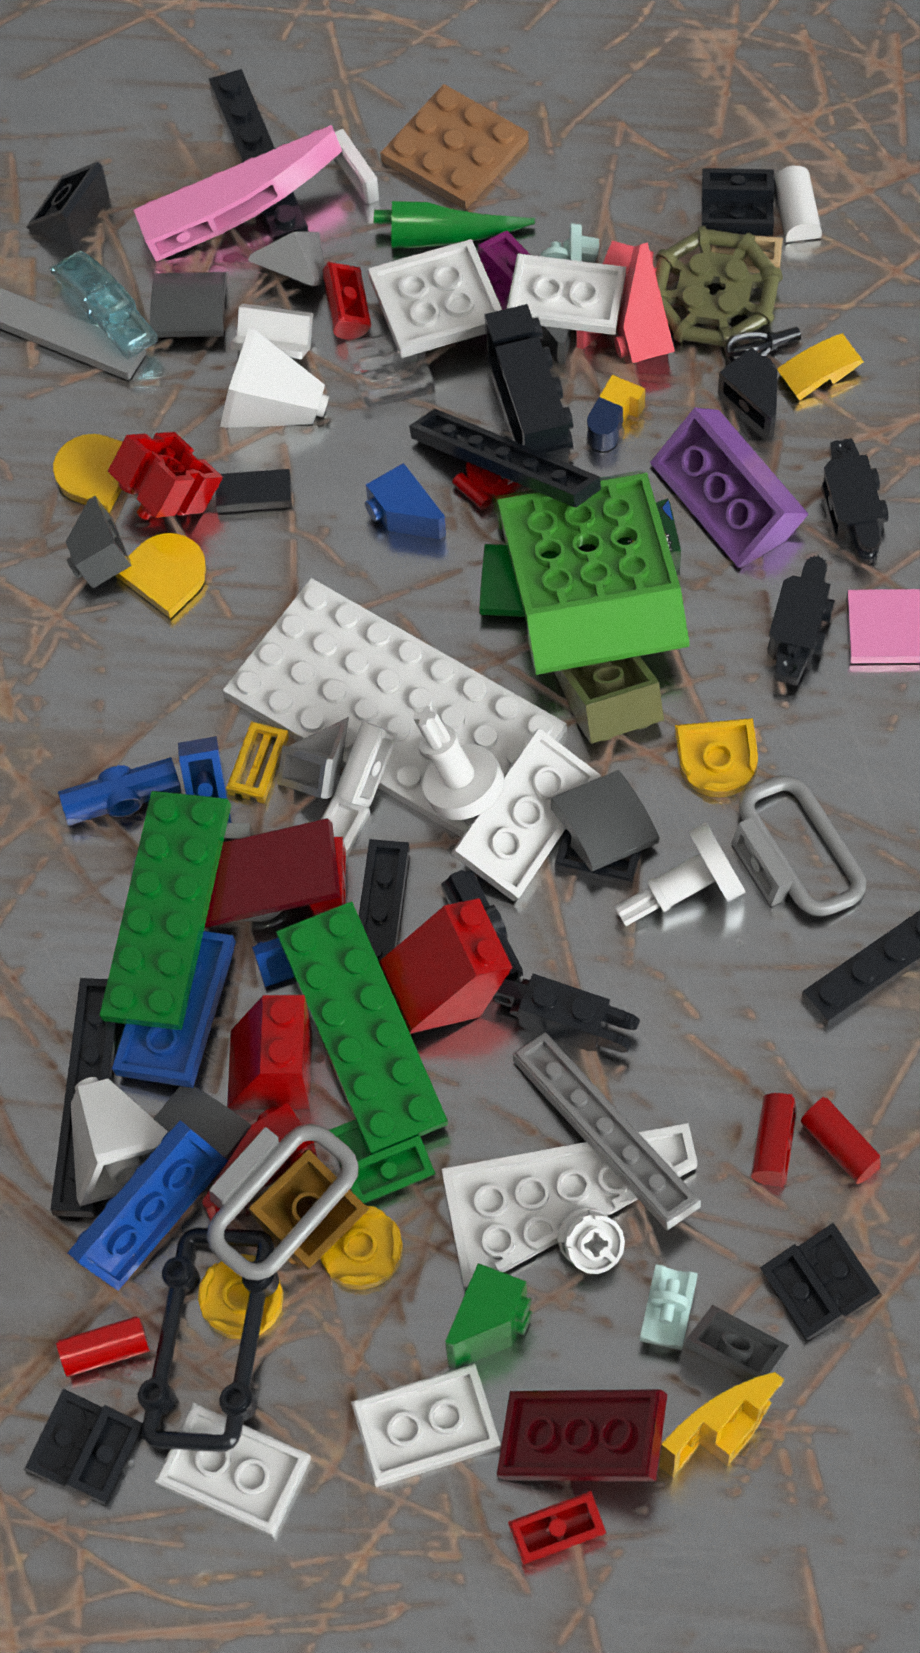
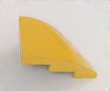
[659,1372,784,1477]

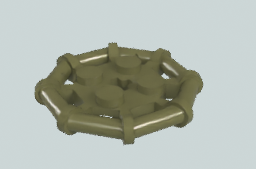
[655,225,783,350]

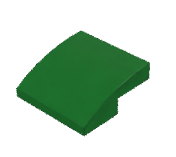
[479,544,559,617]
[329,1120,436,1204]

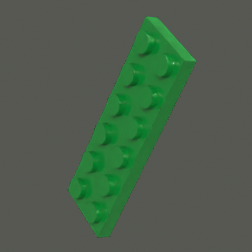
[100,791,231,1030]
[276,901,448,1155]

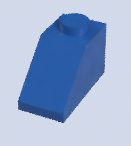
[364,463,446,539]
[178,736,232,823]

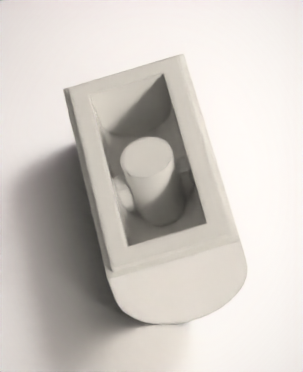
[774,166,822,242]
[334,721,397,807]

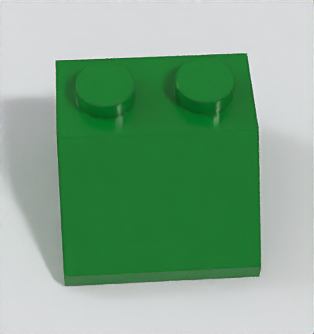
[445,1263,532,1369]

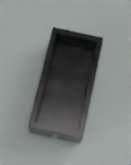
[484,304,574,464]

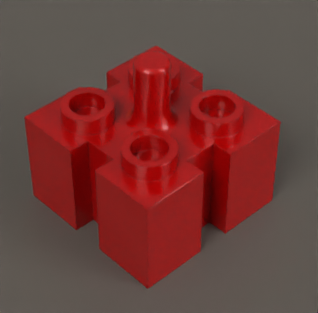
[107,432,223,520]

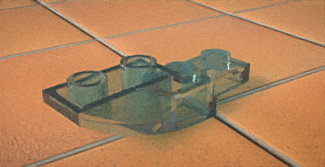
[50,250,158,360]

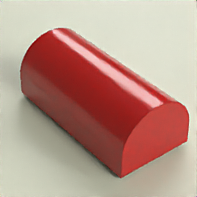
[322,262,372,340]
[751,1093,797,1188]
[800,1096,881,1184]
[56,1316,150,1377]
[507,1491,607,1565]

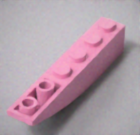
[133,125,342,262]

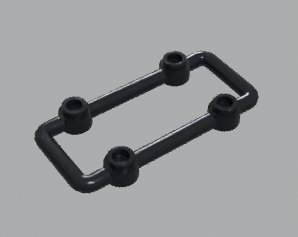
[138,1227,279,1452]

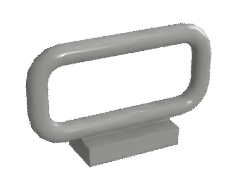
[731,775,866,916]
[207,1124,359,1280]

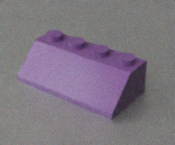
[650,407,809,568]

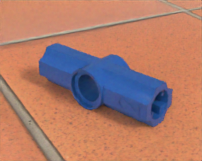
[58,757,182,826]

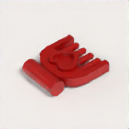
[452,462,523,510]

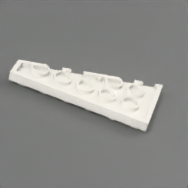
[442,1123,697,1293]

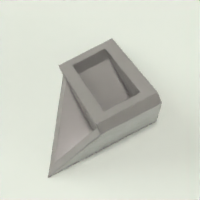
[248,232,325,286]
[277,717,349,799]

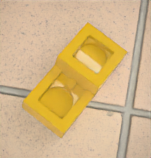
[777,333,863,401]

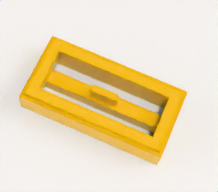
[226,721,289,804]

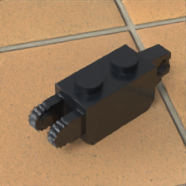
[821,438,889,565]
[767,555,835,685]
[494,973,640,1053]

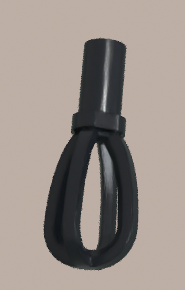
[725,326,801,363]

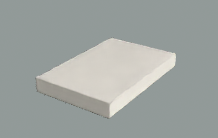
[507,254,626,335]
[351,1364,501,1487]
[154,1403,311,1538]

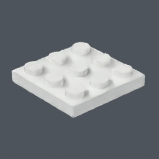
[368,239,502,358]

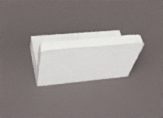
[230,303,313,359]

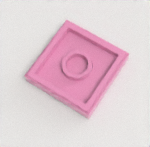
[847,589,920,663]

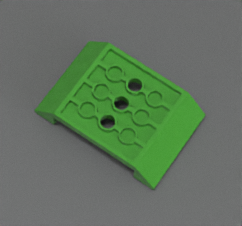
[492,470,689,675]

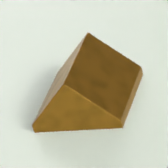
[248,1149,369,1270]

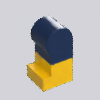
[587,375,645,451]

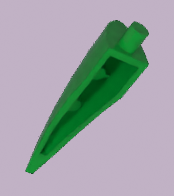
[374,201,535,249]

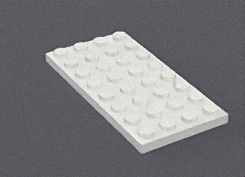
[222,578,567,837]

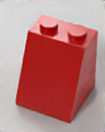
[379,898,512,1034]
[227,995,313,1110]

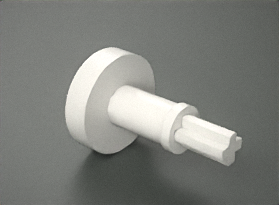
[413,706,504,820]
[615,822,746,926]

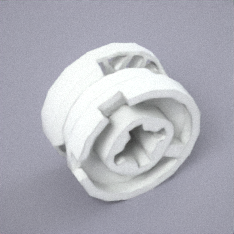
[558,1208,625,1274]

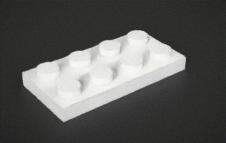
[450,728,601,901]

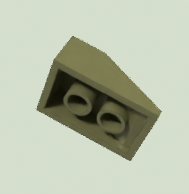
[555,656,664,744]

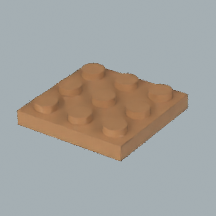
[380,84,529,210]

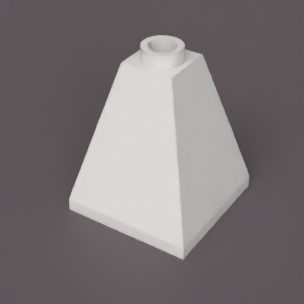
[220,328,329,428]
[71,1077,168,1206]

